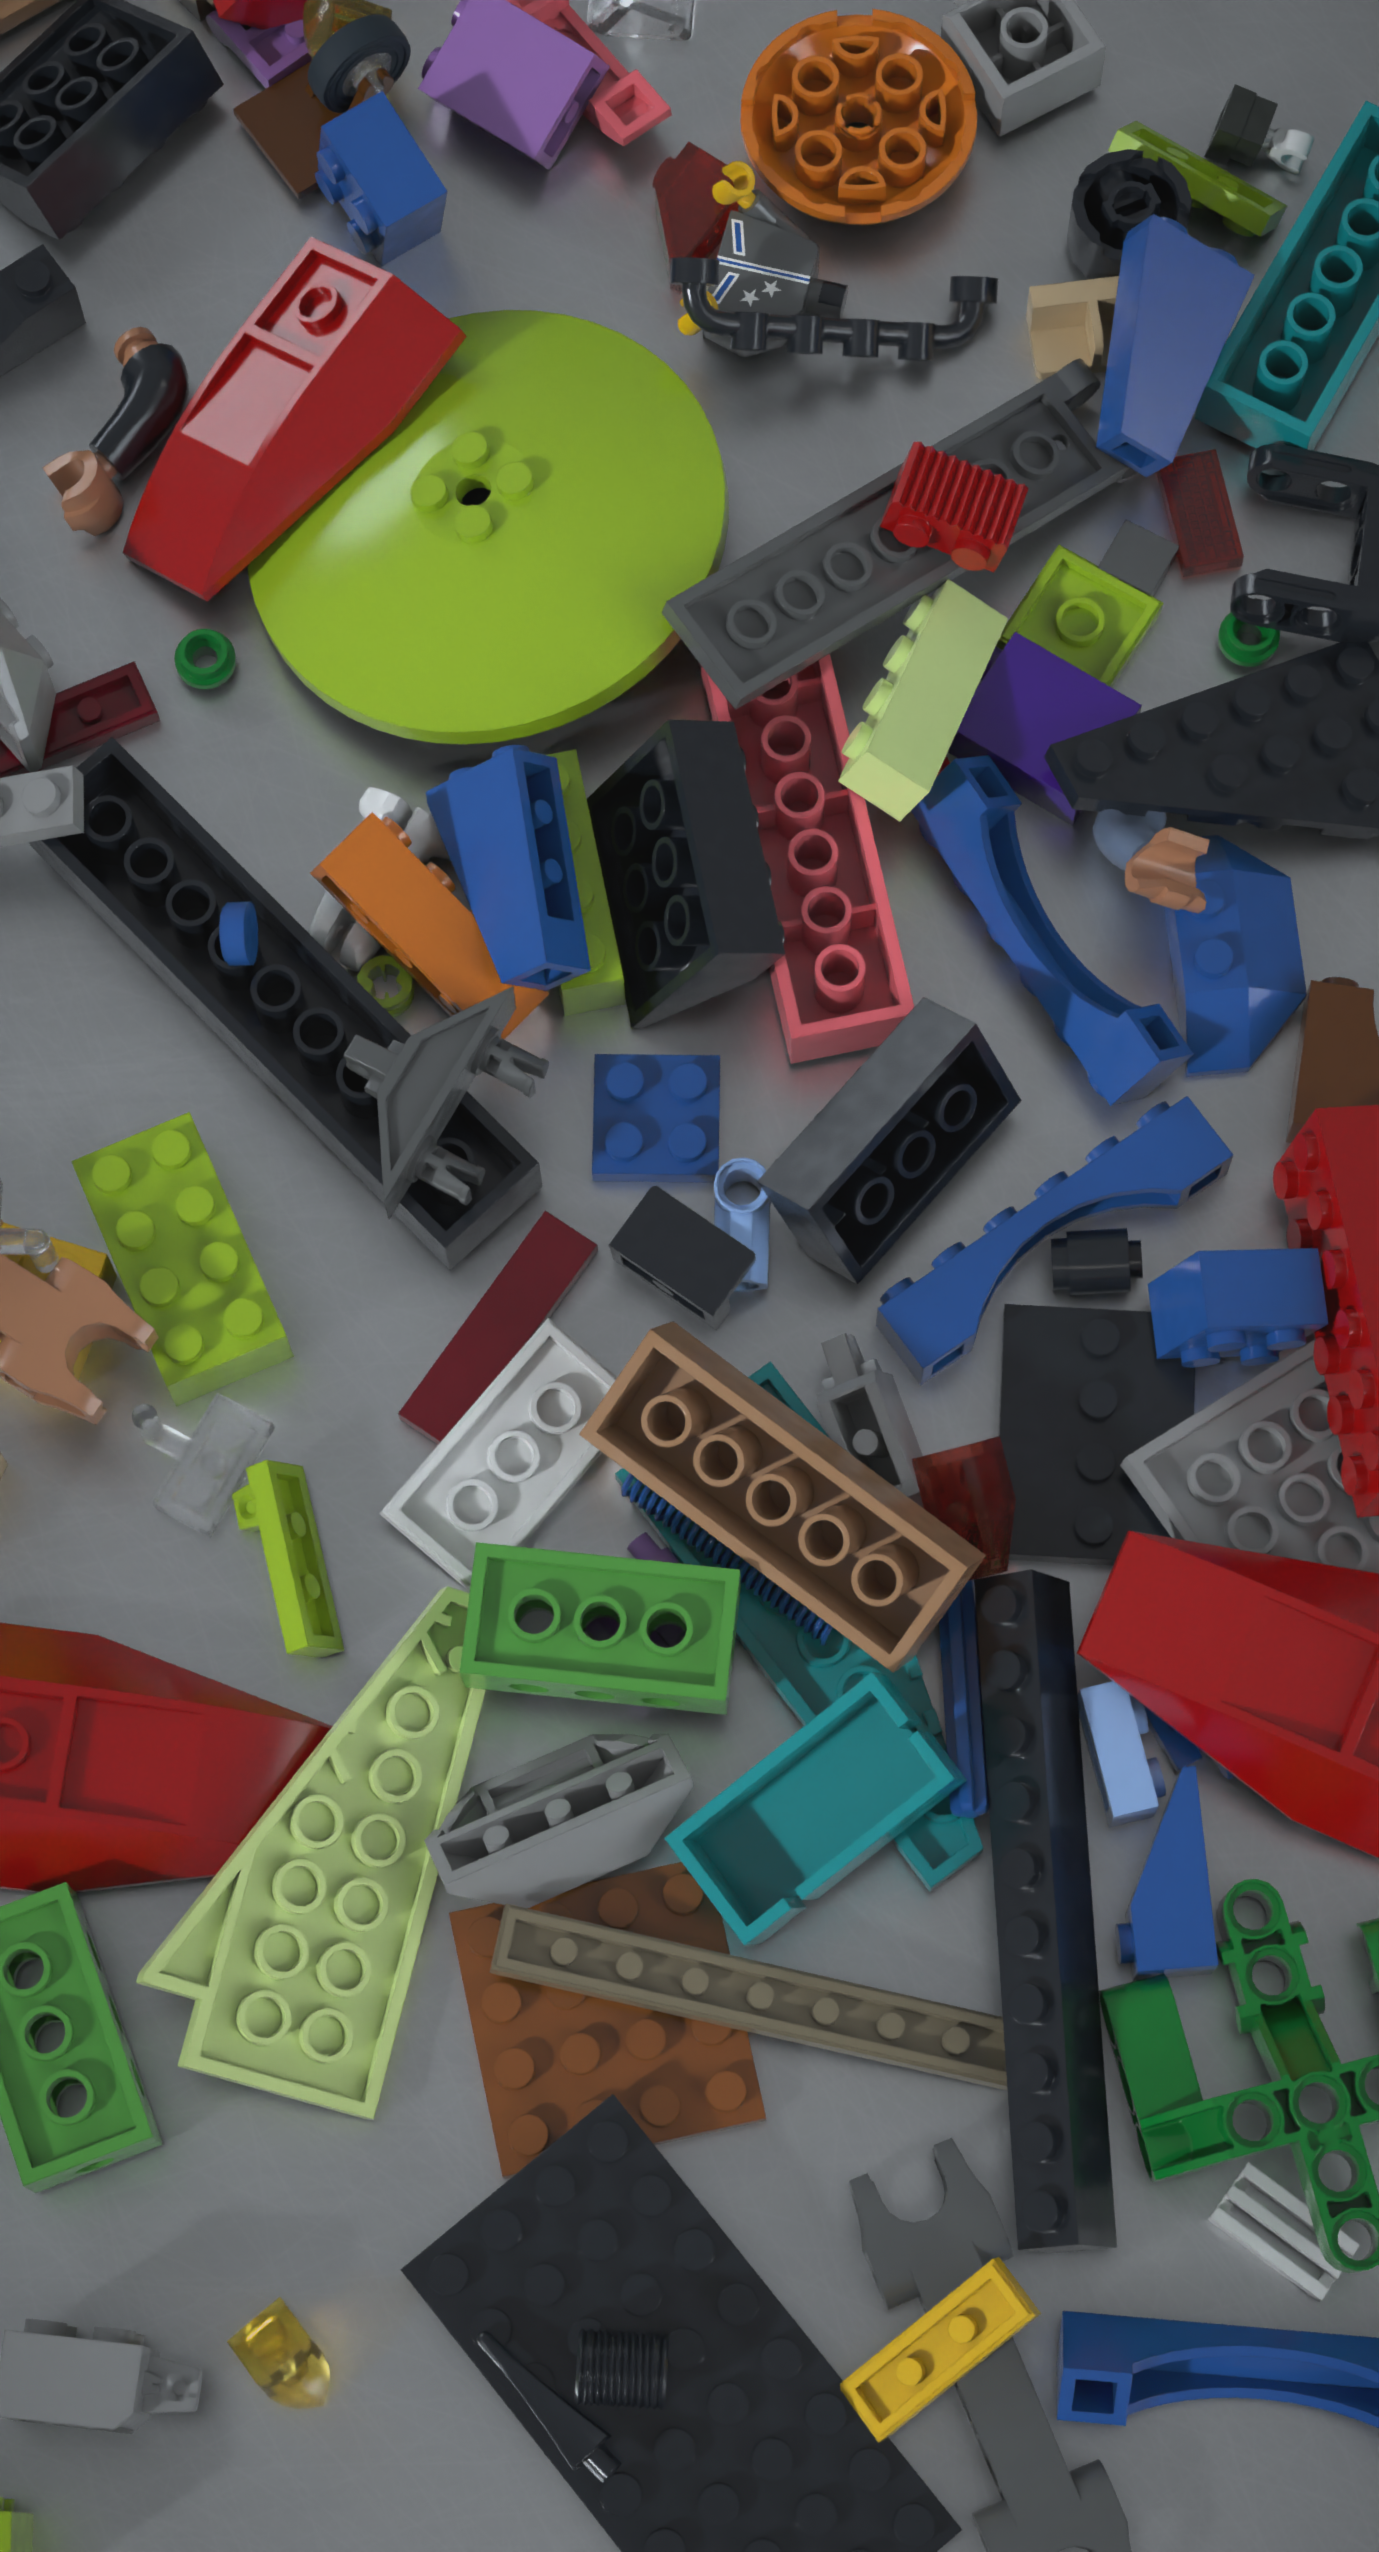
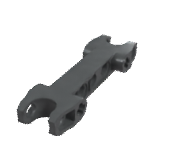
[849,2138,1132,2552]

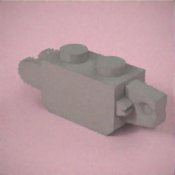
[816,1333,938,1519]

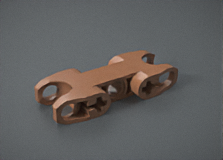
[0,1219,159,1425]

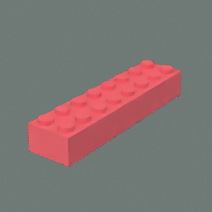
[698,654,914,1064]

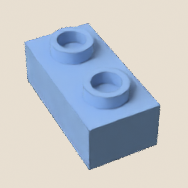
[1078,1681,1166,1828]

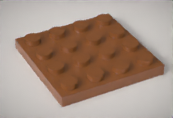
[449,1862,766,2179]

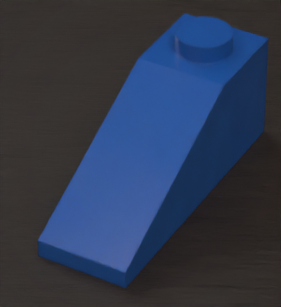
[1115,1766,1218,1981]

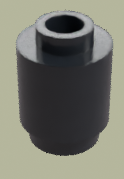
[1051,1228,1143,1295]

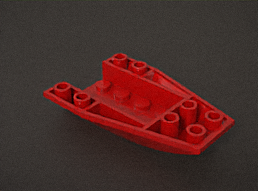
[123,237,467,602]
[1077,1531,1379,1858]
[0,1623,332,1893]

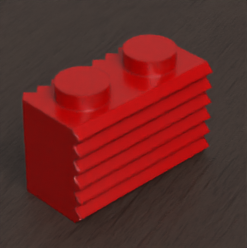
[880,441,1028,573]

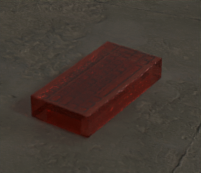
[1156,449,1244,577]

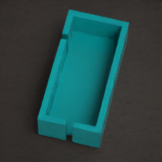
[664,1672,967,1946]

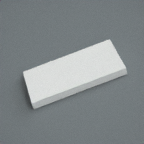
[379,1318,617,1592]

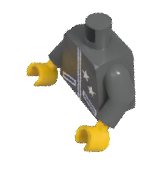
[678,161,848,357]

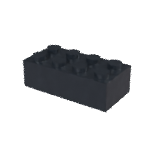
[757,997,1022,1285]

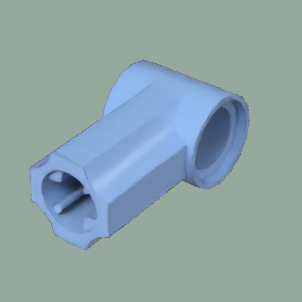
[714,1157,771,1292]

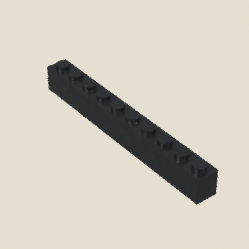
[974,1569,1117,2253]

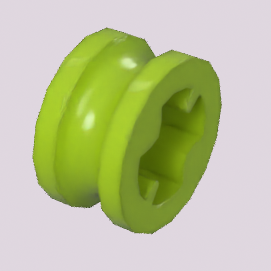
[357,955,415,1017]

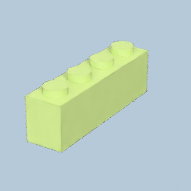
[838,579,1008,821]

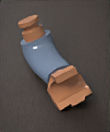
[1092,809,1210,914]

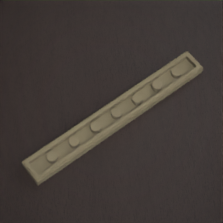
[489,1904,1008,2091]

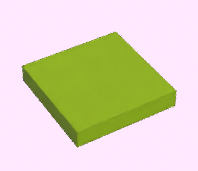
[996,545,1164,688]

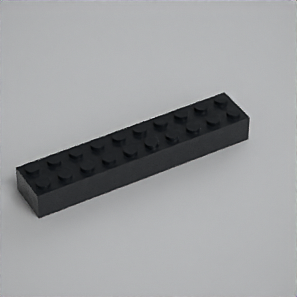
[29,737,543,1270]

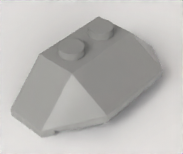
[0,598,56,773]
[424,1734,694,1908]

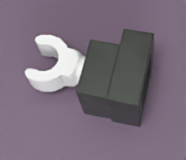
[1204,84,1314,174]

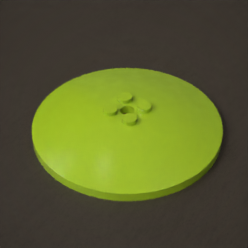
[247,310,729,745]

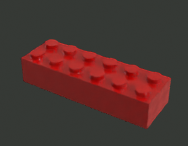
[1273,1105,1379,1518]

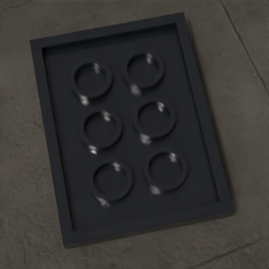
[993,1304,1195,1566]

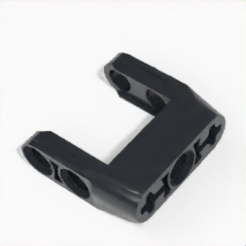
[1230,444,1379,643]

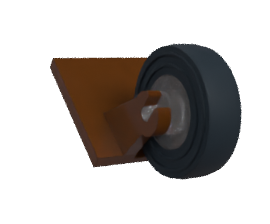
[233,14,411,200]

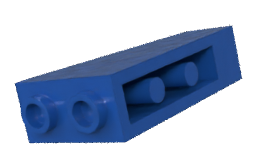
[1096,214,1255,478]
[425,745,591,991]

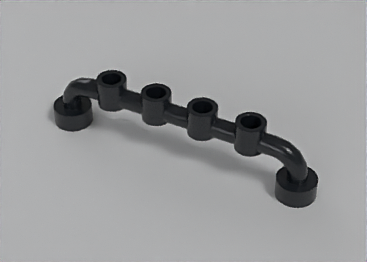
[670,257,998,361]

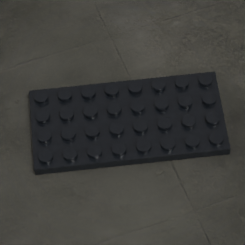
[401,2094,962,2552]

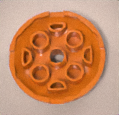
[740,9,977,225]

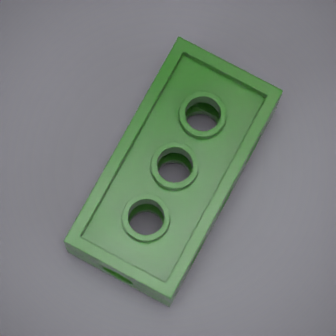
[459,1542,741,1715]
[0,1882,163,2193]

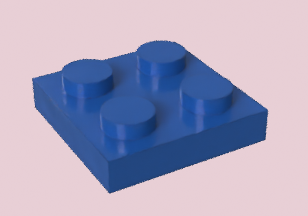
[592,1054,720,1183]

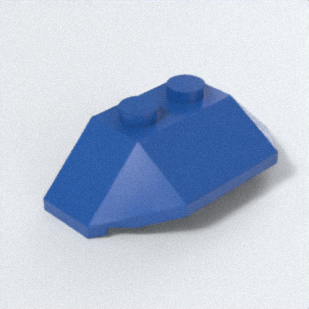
[1164,835,1307,1077]

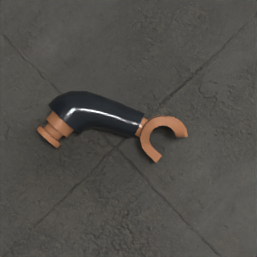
[42,327,189,536]

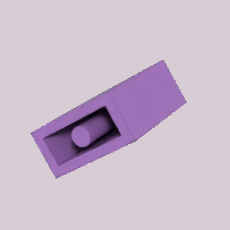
[418,0,610,170]

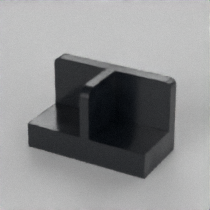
[609,1186,756,1331]

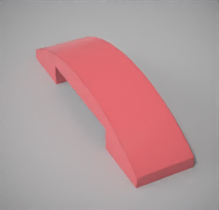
[506,0,672,146]

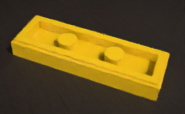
[840,2257,1041,2443]

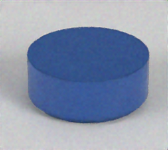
[219,901,258,966]

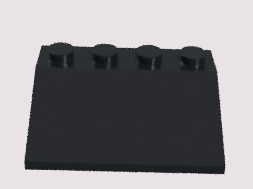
[0,0,224,240]
[587,719,785,1028]

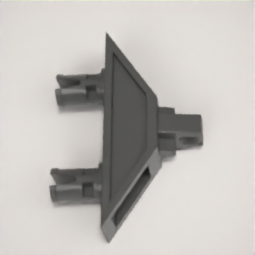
[344,986,549,1220]

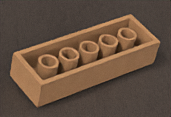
[579,1321,986,1673]

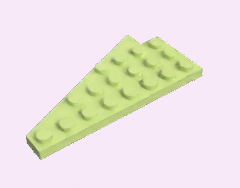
[136,1586,486,2119]

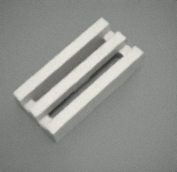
[1207,2162,1360,2302]

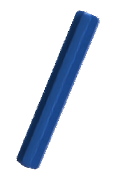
[939,1573,989,1818]

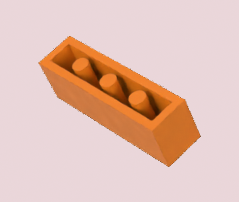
[310,812,550,1039]

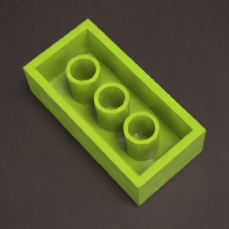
[71,1112,294,1407]

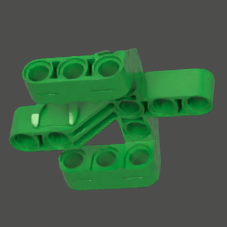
[1099,1879,1379,2273]

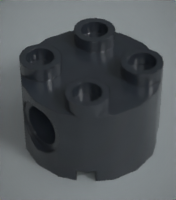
[1067,149,1192,279]

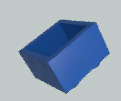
[315,91,448,267]
[1148,1248,1328,1368]

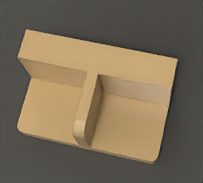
[1026,276,1119,379]

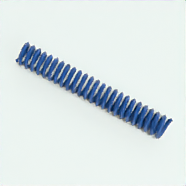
[621,1473,833,1646]

